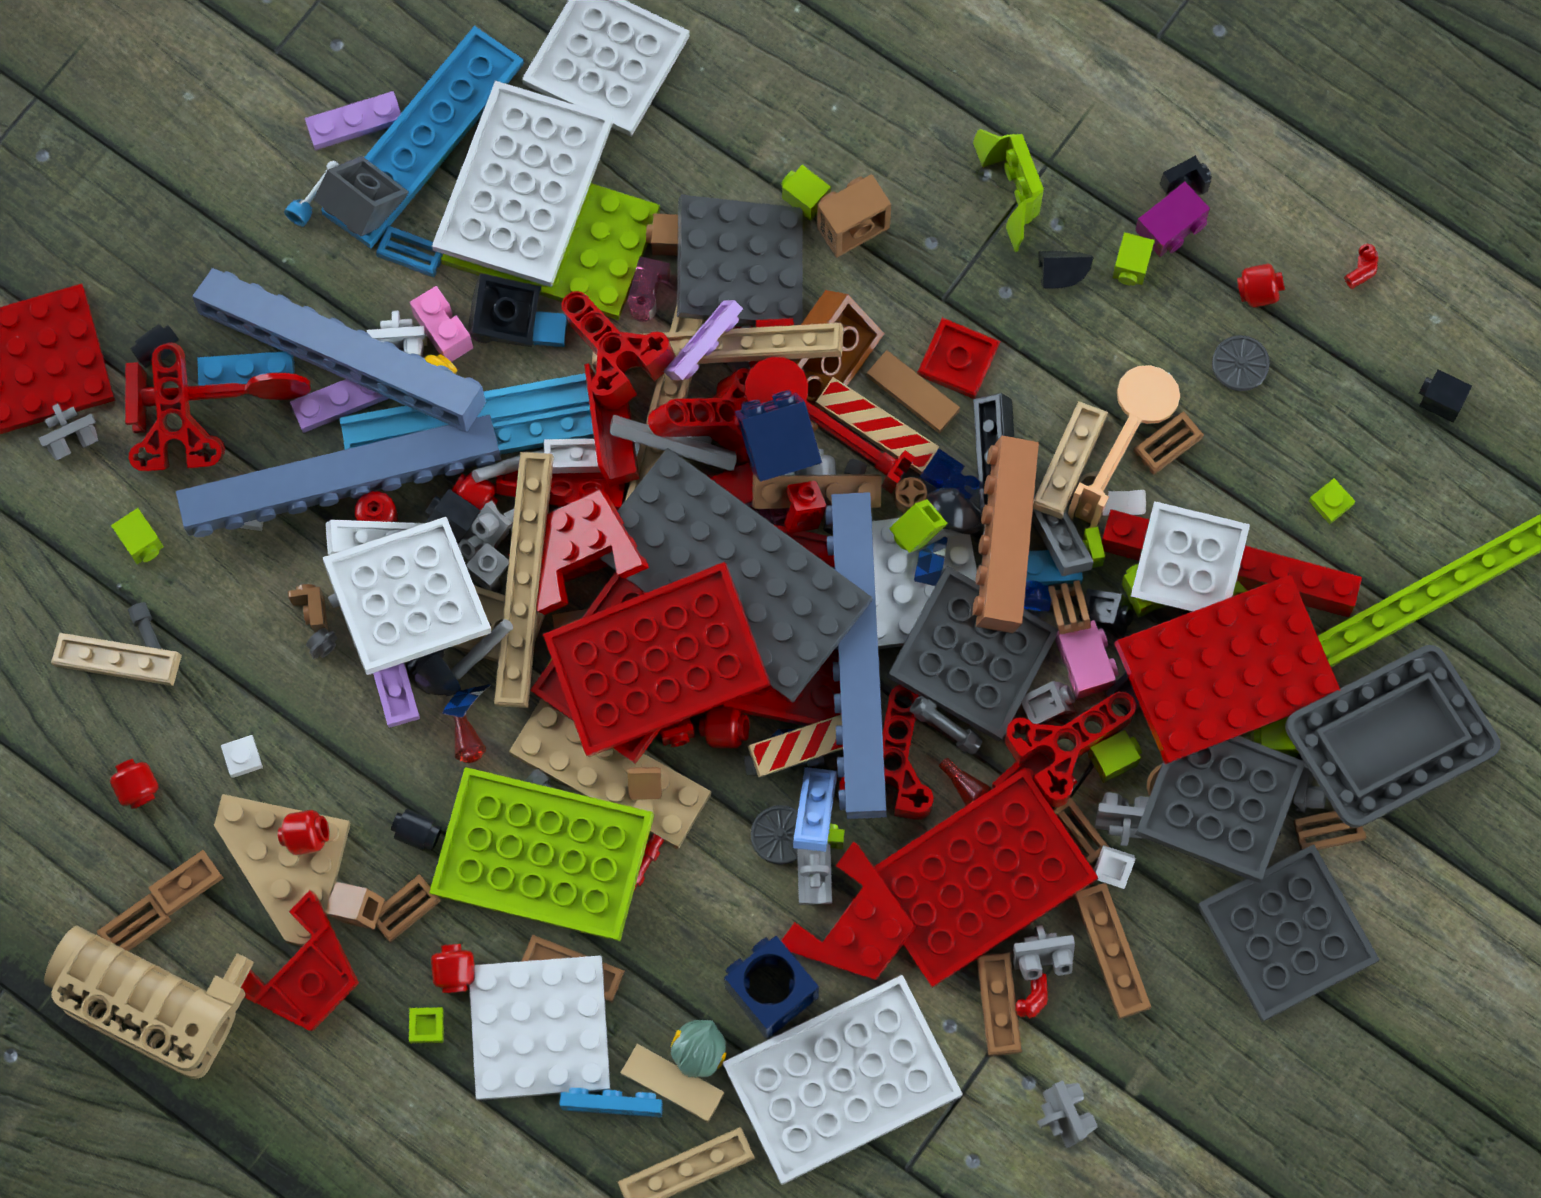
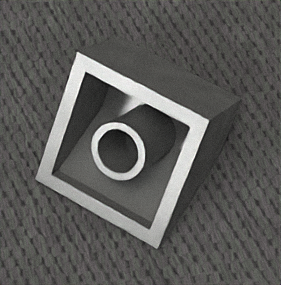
[313,156,409,236]

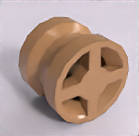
[895,477,927,513]

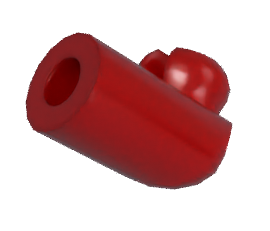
[1344,244,1379,289]
[1016,973,1048,1018]

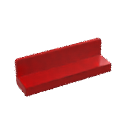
[584,363,640,487]

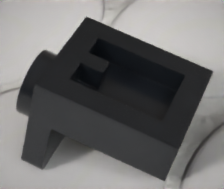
[1160,155,1212,194]
[1078,589,1134,634]

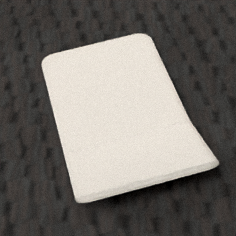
[1102,490,1146,516]

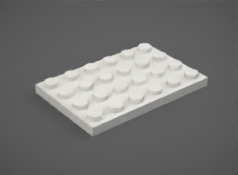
[432,81,614,287]
[723,975,963,1185]

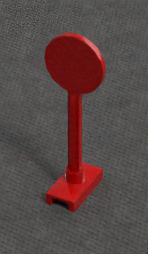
[745,357,915,494]
[125,362,311,433]

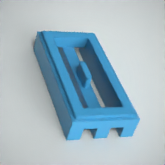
[376,226,443,277]

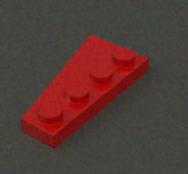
[496,471,627,511]

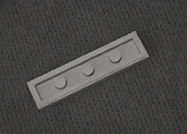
[610,415,737,471]

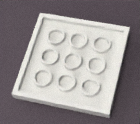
[522,0,690,137]
[323,517,491,675]
[872,518,977,649]
[470,956,611,1100]

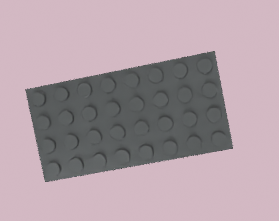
[599,448,873,703]

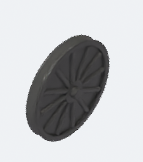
[1212,335,1270,391]
[751,805,798,865]

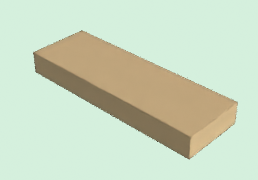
[621,1044,725,1123]

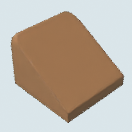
[627,767,662,800]

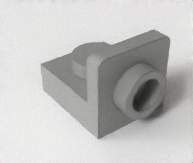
[466,543,509,592]
[1021,681,1076,725]

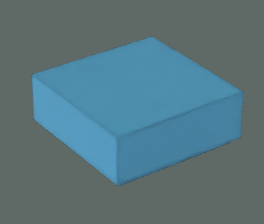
[533,311,568,347]

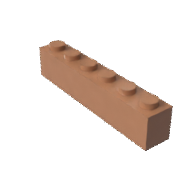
[973,436,1039,633]

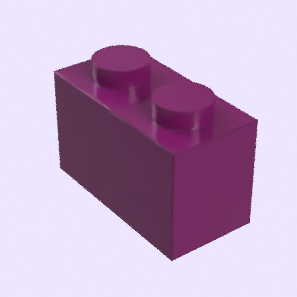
[1135,182,1210,257]

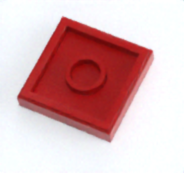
[917,317,1000,399]

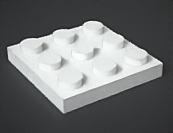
[1131,501,1250,612]

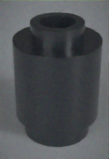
[130,324,179,369]
[391,809,442,851]

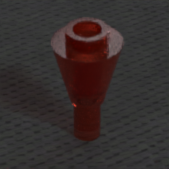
[453,713,486,763]
[939,758,992,806]

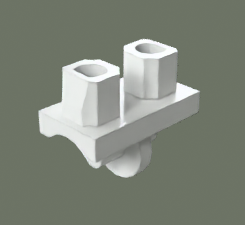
[367,311,427,357]

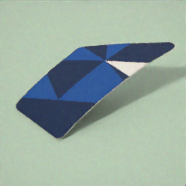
[914,537,948,586]
[442,684,490,718]

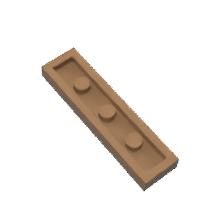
[752,474,882,509]
[1074,883,1151,1019]

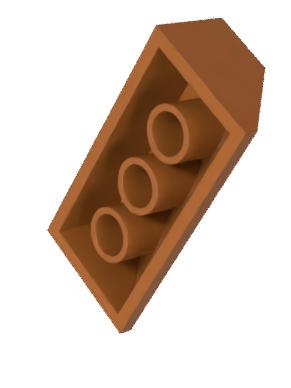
[789,290,884,432]

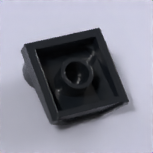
[468,273,542,347]

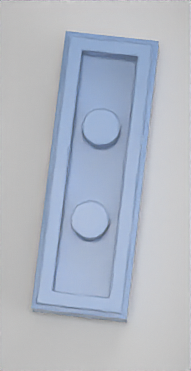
[793,767,837,852]

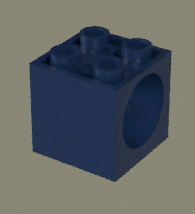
[735,390,822,482]
[724,935,819,1040]

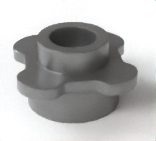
[306,628,337,659]

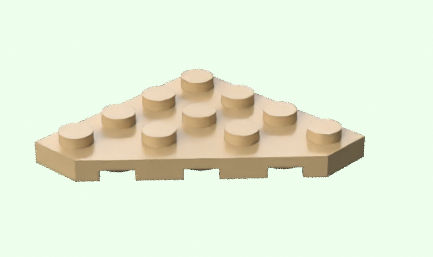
[214,794,351,946]

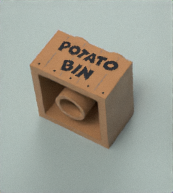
[817,174,891,258]

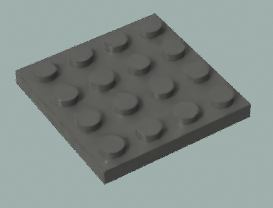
[677,195,803,325]
[886,566,1058,742]
[1135,736,1305,884]
[1197,844,1380,1022]

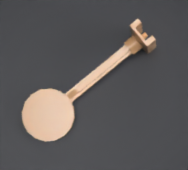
[1068,365,1180,528]

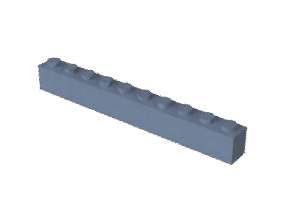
[192,268,486,432]
[176,415,501,537]
[826,492,887,819]

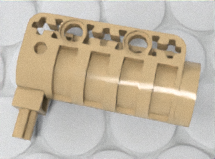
[44,926,254,1079]

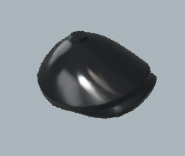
[925,488,984,535]

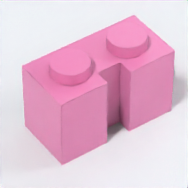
[410,286,473,362]
[1055,620,1119,700]

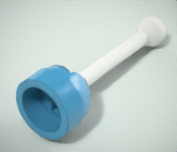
[284,161,339,227]

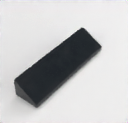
[973,393,1014,512]

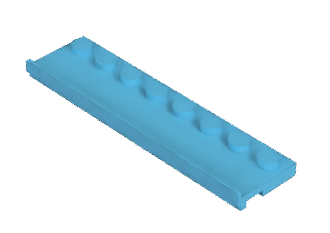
[340,373,594,455]

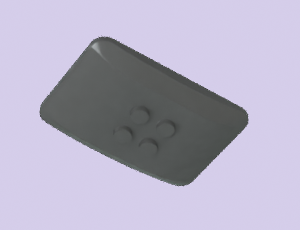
[1285,645,1500,828]

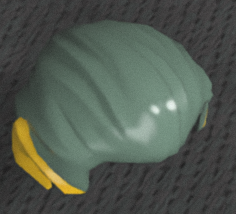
[670,1020,726,1078]

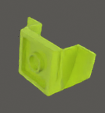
[973,129,1044,252]

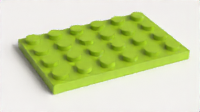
[441,183,660,320]
[429,767,655,942]

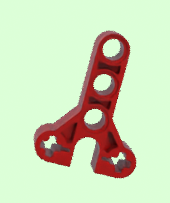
[561,291,676,411]
[128,342,225,471]
[648,368,750,465]
[839,685,934,820]
[1005,692,1136,807]

